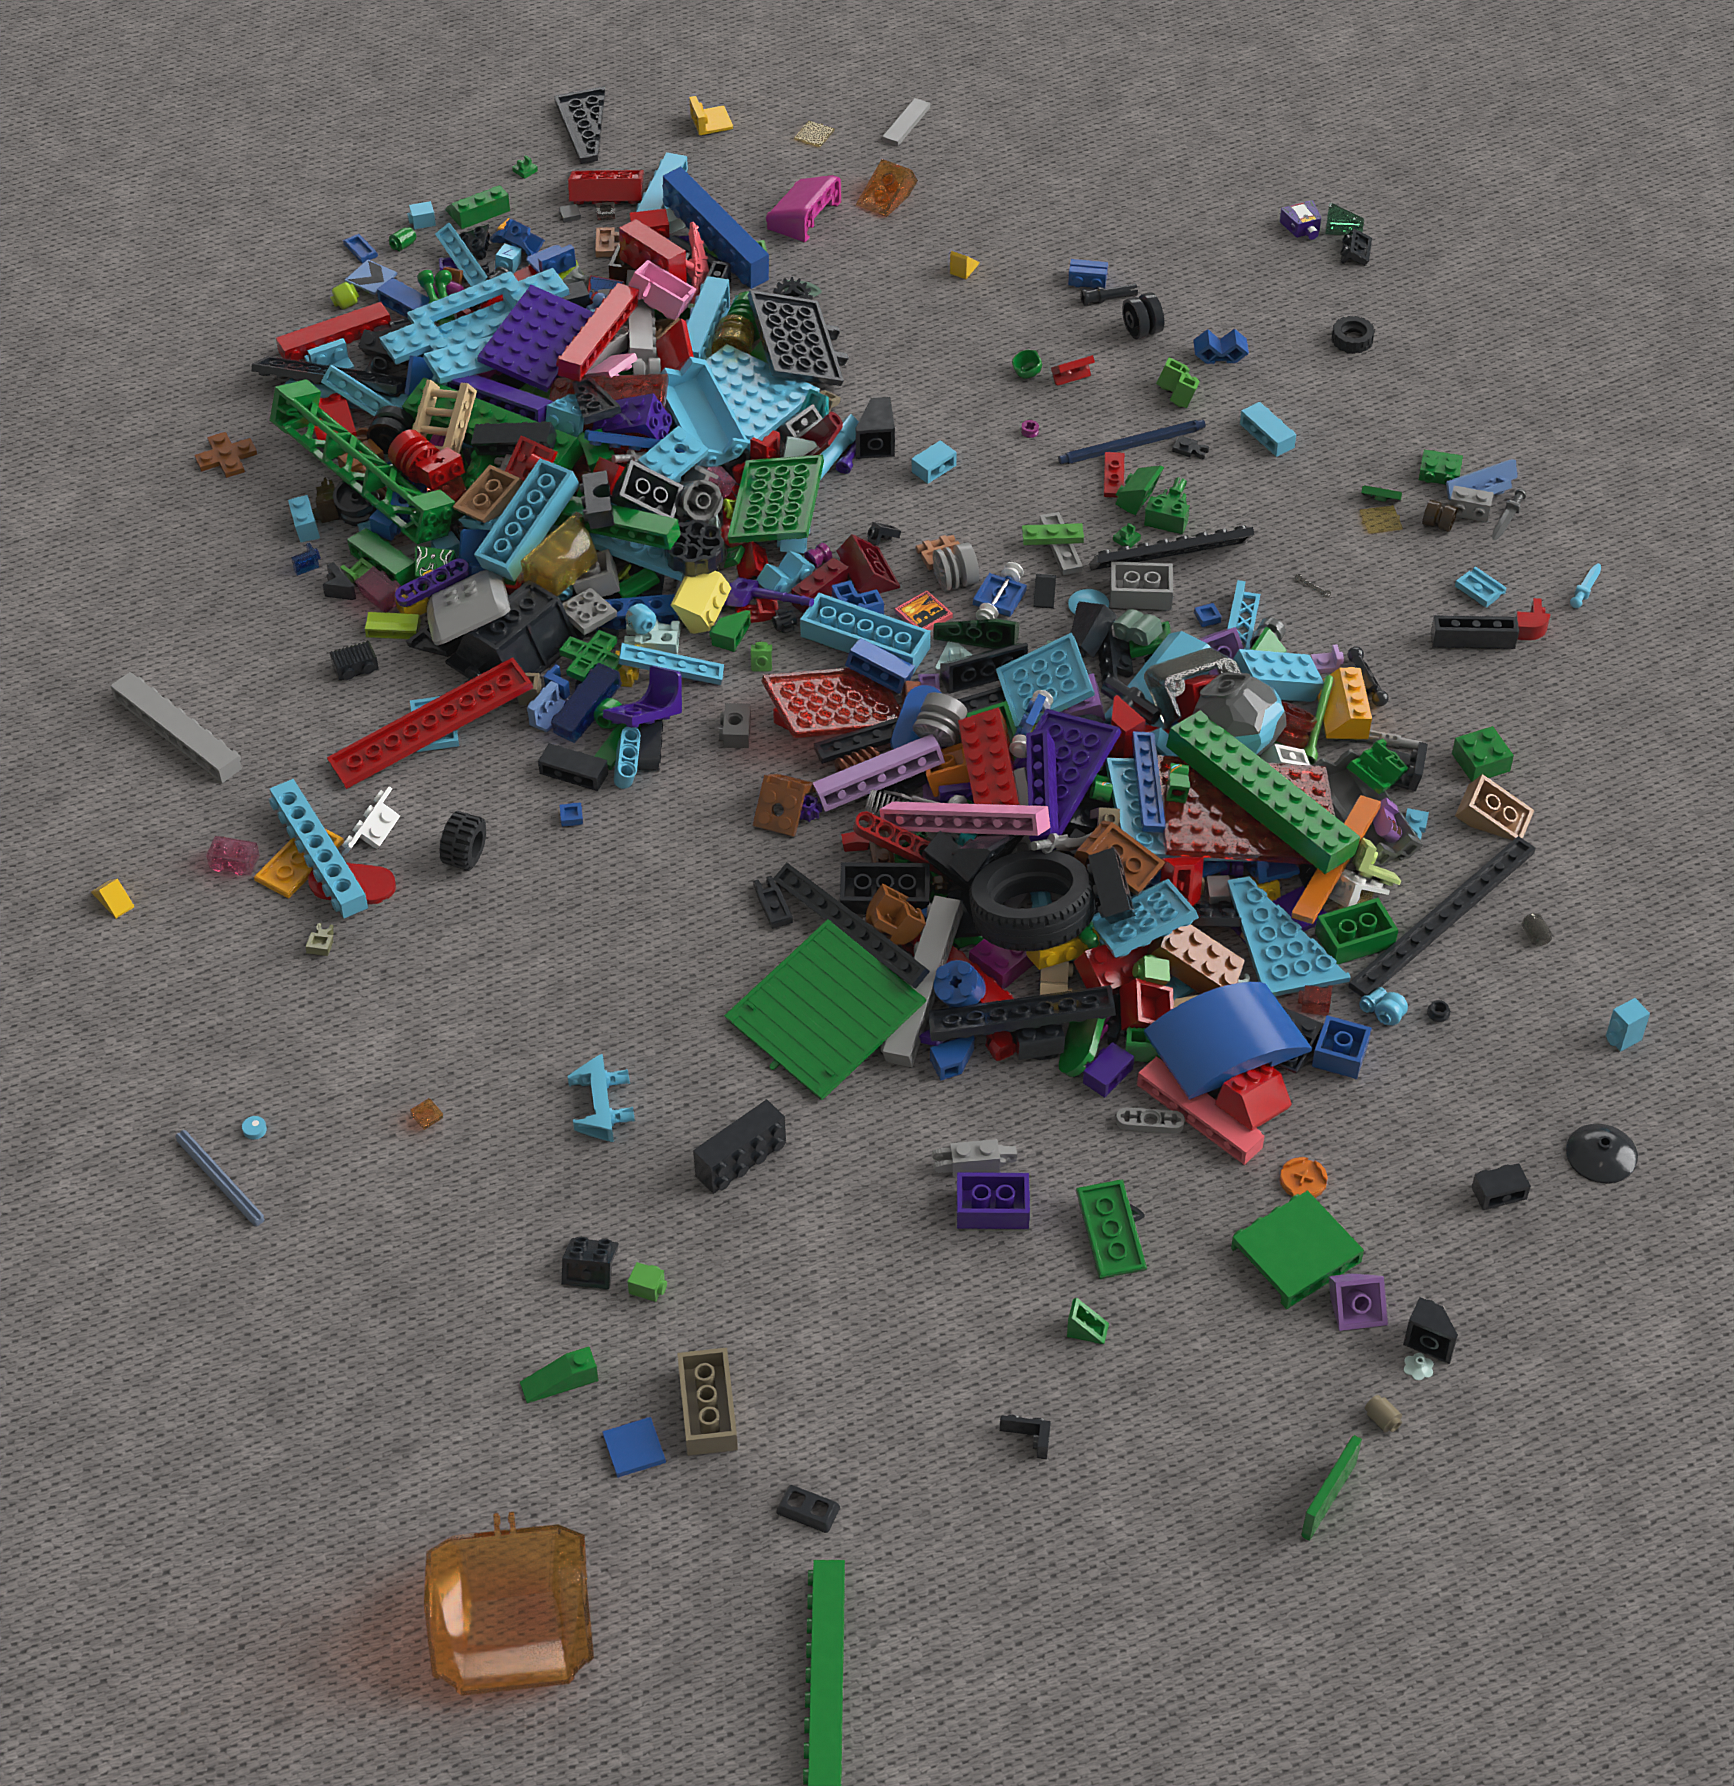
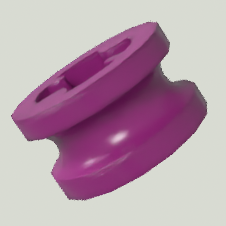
[1021,420,1039,438]

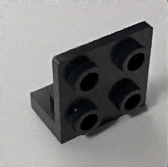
[1387,742,1428,791]
[561,1236,619,1289]

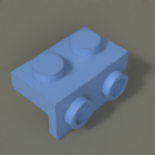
[527,681,570,732]

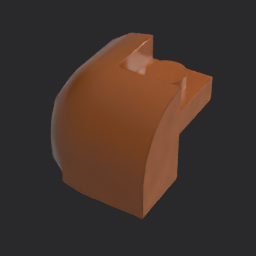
[866,883,926,945]

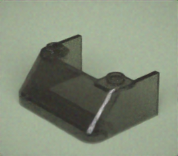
[1144,648,1241,728]

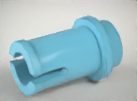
[1359,987,1387,1013]

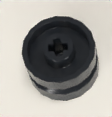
[1122,292,1165,340]
[366,406,415,454]
[333,480,381,526]

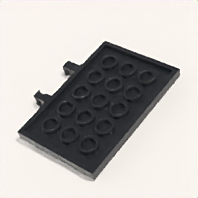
[747,290,849,386]

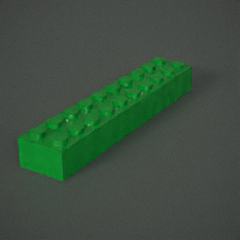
[402,378,584,470]
[1166,710,1361,874]

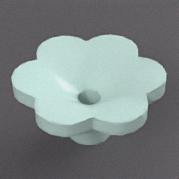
[1404,1353,1434,1380]

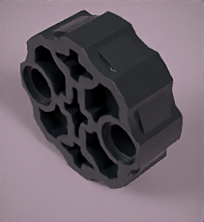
[664,520,725,577]

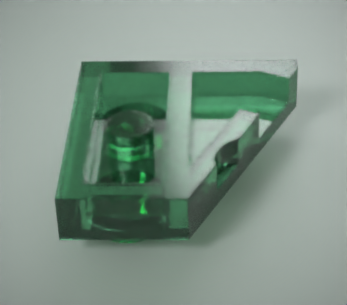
[1325,203,1364,235]

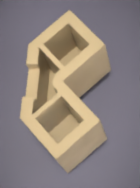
[1040,961,1073,995]

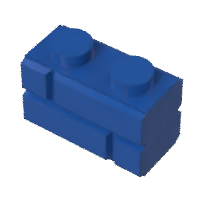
[1068,259,1108,289]

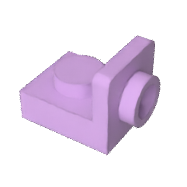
[1311,644,1344,674]

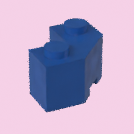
[1193,329,1249,364]
[831,581,884,615]

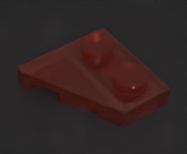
[427,475,467,503]

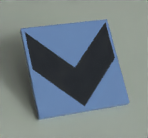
[345,260,398,295]

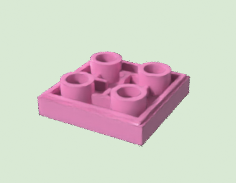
[585,353,637,382]

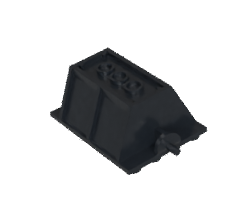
[445,580,589,683]

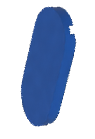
[890,685,941,749]

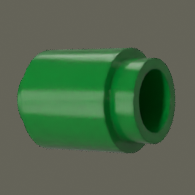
[389,227,417,252]

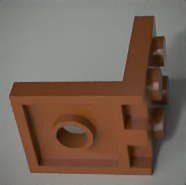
[752,773,816,836]

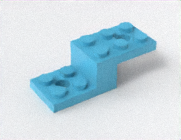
[611,426,709,506]

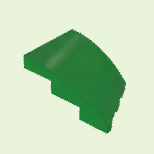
[1347,739,1409,795]

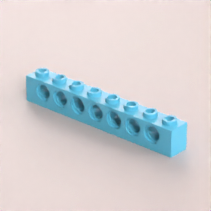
[269,779,368,918]

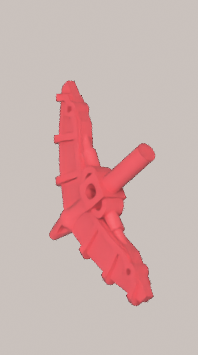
[686,222,710,304]

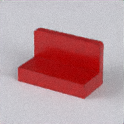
[737,542,768,579]

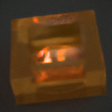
[410,1098,443,1130]

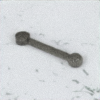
[1294,574,1331,598]

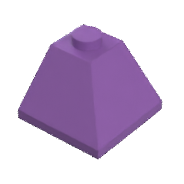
[1199,627,1244,675]
[1329,1274,1388,1331]

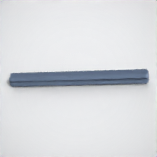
[175,1130,265,1226]

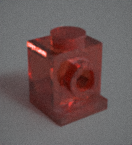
[1298,985,1333,1016]

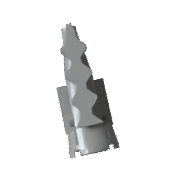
[675,464,723,524]

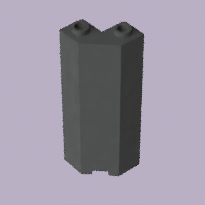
[1307,749,1423,868]

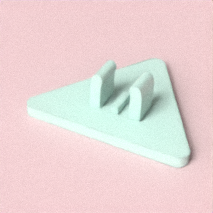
[935,642,972,670]

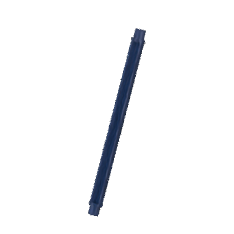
[1058,419,1206,464]

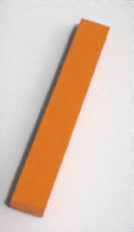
[1292,795,1381,924]

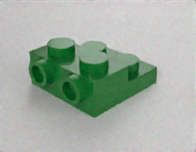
[1418,449,1463,485]

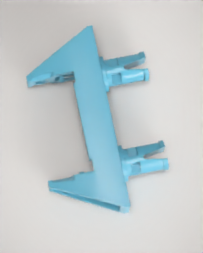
[568,1054,635,1142]

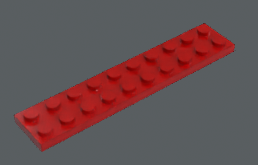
[327,657,533,789]

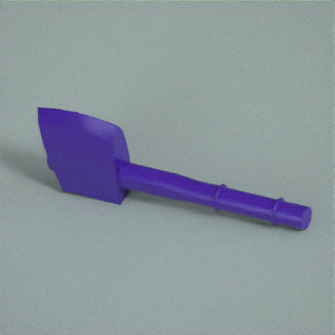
[724,577,814,607]

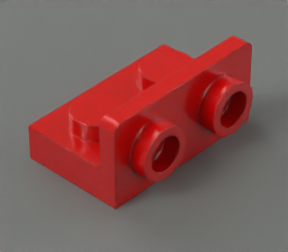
[1051,355,1095,386]
[750,430,780,460]

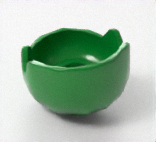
[1012,349,1043,379]

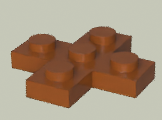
[194,432,257,478]

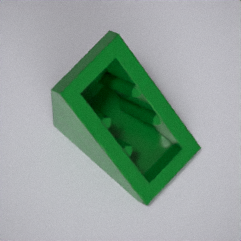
[1067,1298,1109,1344]

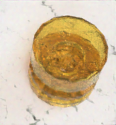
[711,315,756,355]

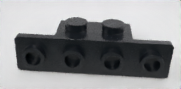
[1098,626,1134,686]

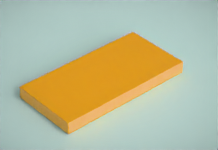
[254,829,344,899]

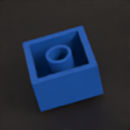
[1312,1015,1372,1079]

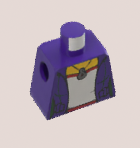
[1279,200,1321,240]

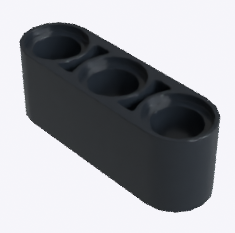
[638,719,663,770]

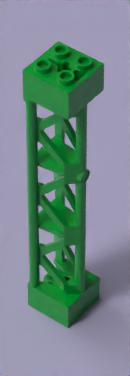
[269,379,455,544]

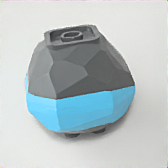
[1192,672,1286,756]

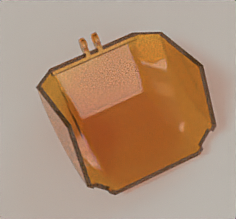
[424,1512,594,1696]

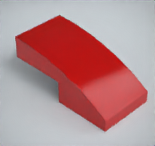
[735,599,779,623]

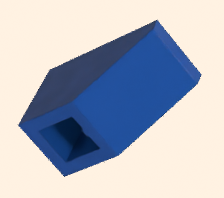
[930,1035,975,1081]

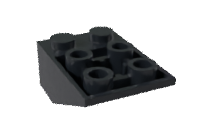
[1275,1007,1324,1074]

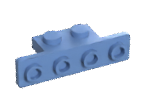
[1446,459,1518,500]

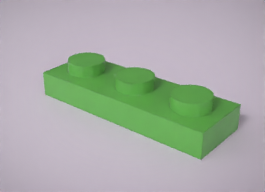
[1022,523,1084,545]

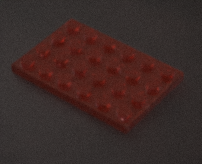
[761,668,901,738]

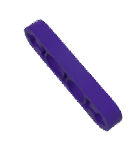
[395,559,469,607]

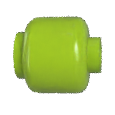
[330,282,360,310]

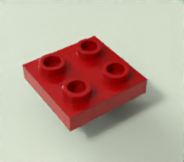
[505,435,558,481]

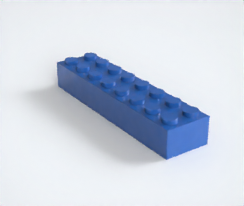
[662,166,769,289]

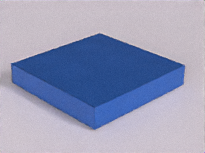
[602,1417,666,1478]

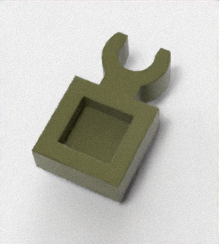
[306,923,334,956]

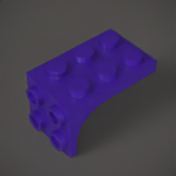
[591,393,672,440]
[603,666,682,728]

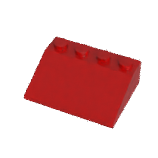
[568,170,644,204]

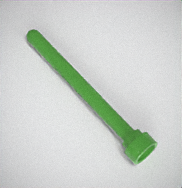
[1303,675,1333,765]

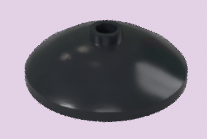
[1566,1124,1638,1184]

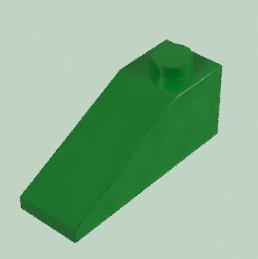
[520,1346,599,1404]

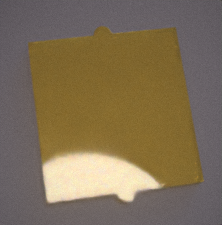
[794,121,835,147]
[1360,505,1403,534]

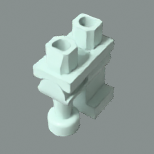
[624,619,681,655]

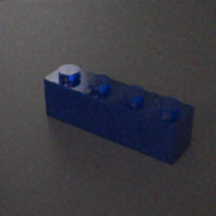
[551,662,622,743]

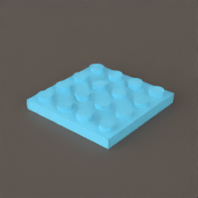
[996,633,1095,729]
[1092,879,1199,958]

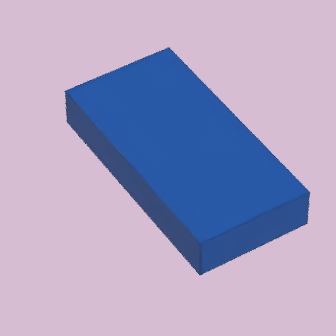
[343,234,378,263]

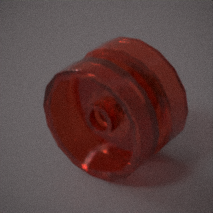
[1276,701,1317,749]

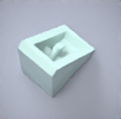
[783,436,817,458]

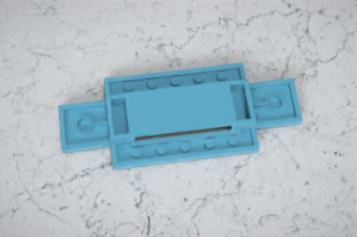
[379,268,570,365]

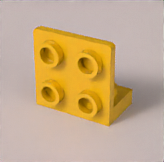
[689,96,733,135]

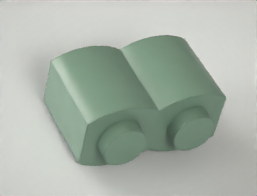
[1113,609,1163,646]

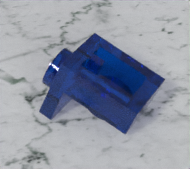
[291,542,321,576]

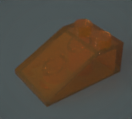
[856,159,918,217]

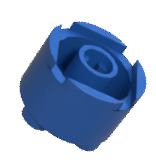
[934,960,986,1008]

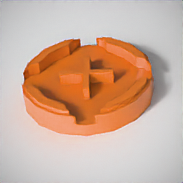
[1280,1157,1328,1198]

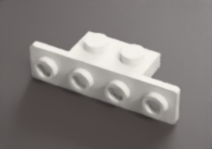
[341,787,400,857]

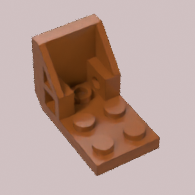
[1074,821,1165,897]

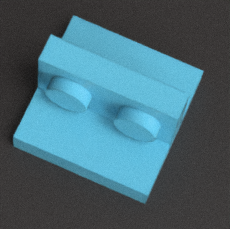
[304,338,355,369]

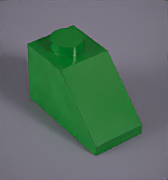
[709,610,751,652]

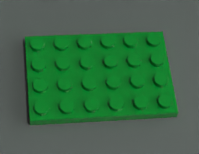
[728,455,824,543]

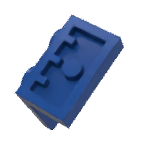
[1244,846,1300,883]

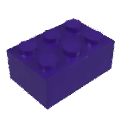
[957,1172,1030,1229]

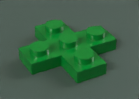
[559,630,622,683]

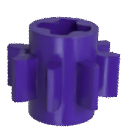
[799,795,822,822]

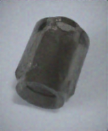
[1521,913,1552,947]

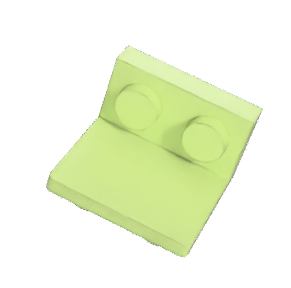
[1352,838,1401,886]

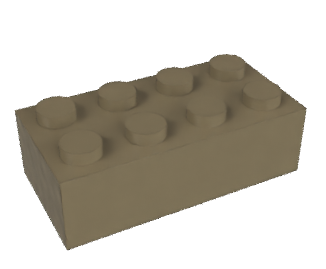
[677,1348,738,1456]

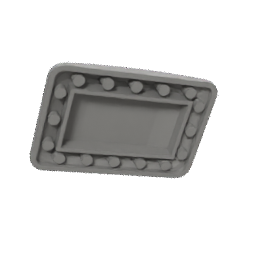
[427,569,510,645]

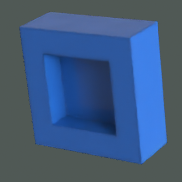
[1194,603,1222,627]
[560,803,583,827]

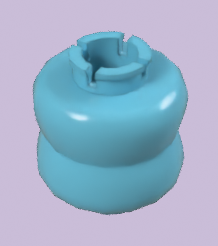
[1375,992,1408,1026]

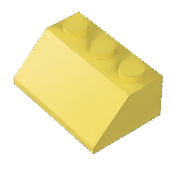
[671,571,731,634]

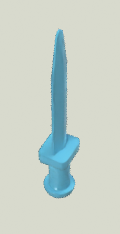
[1570,563,1601,608]

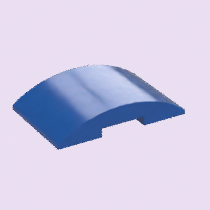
[1144,982,1312,1100]

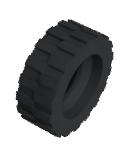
[1332,316,1375,354]

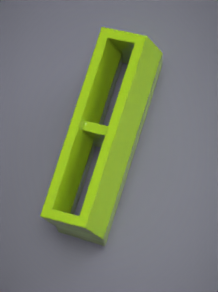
[365,612,421,639]

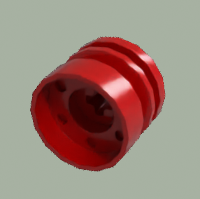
[388,429,440,483]

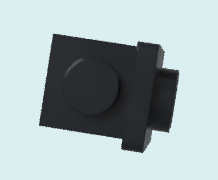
[999,1415,1051,1459]

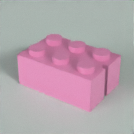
[628,260,696,320]

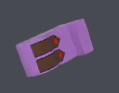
[1373,798,1402,843]

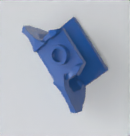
[490,219,545,256]

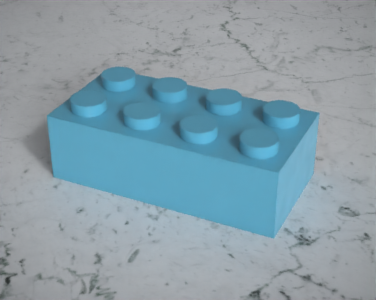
[1228,649,1324,702]

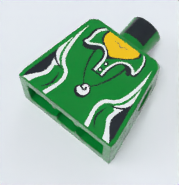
[415,546,457,591]

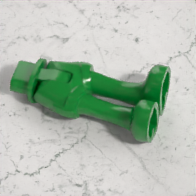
[417,270,455,326]

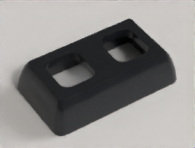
[776,1485,840,1533]

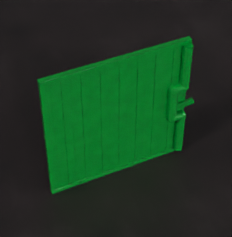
[724,919,926,1100]

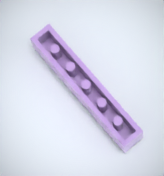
[813,734,945,812]

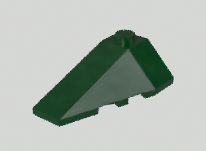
[933,619,1020,649]

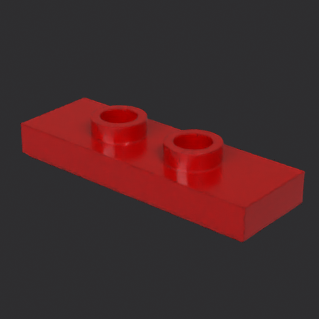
[1104,452,1125,498]

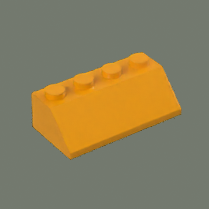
[1317,667,1372,739]

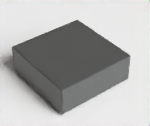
[559,204,581,223]

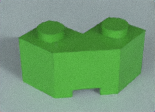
[1156,357,1200,408]

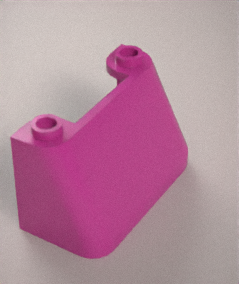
[766,175,841,242]

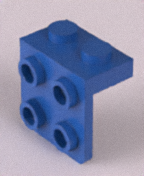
[527,244,576,274]
[458,528,490,576]

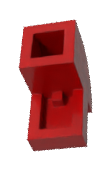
[1516,598,1550,640]

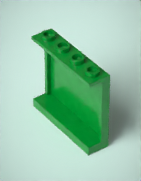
[1231,1190,1364,1310]

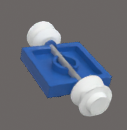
[973,562,1027,620]
[1009,690,1053,758]

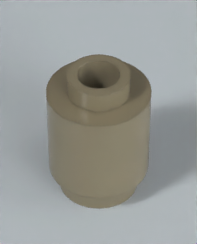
[1365,1395,1402,1432]

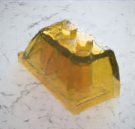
[521,512,598,596]

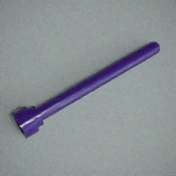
[836,440,856,474]

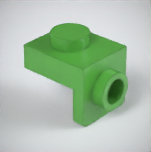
[340,558,377,587]
[751,642,772,671]

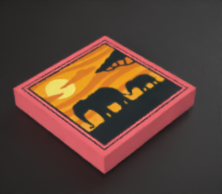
[895,591,953,630]

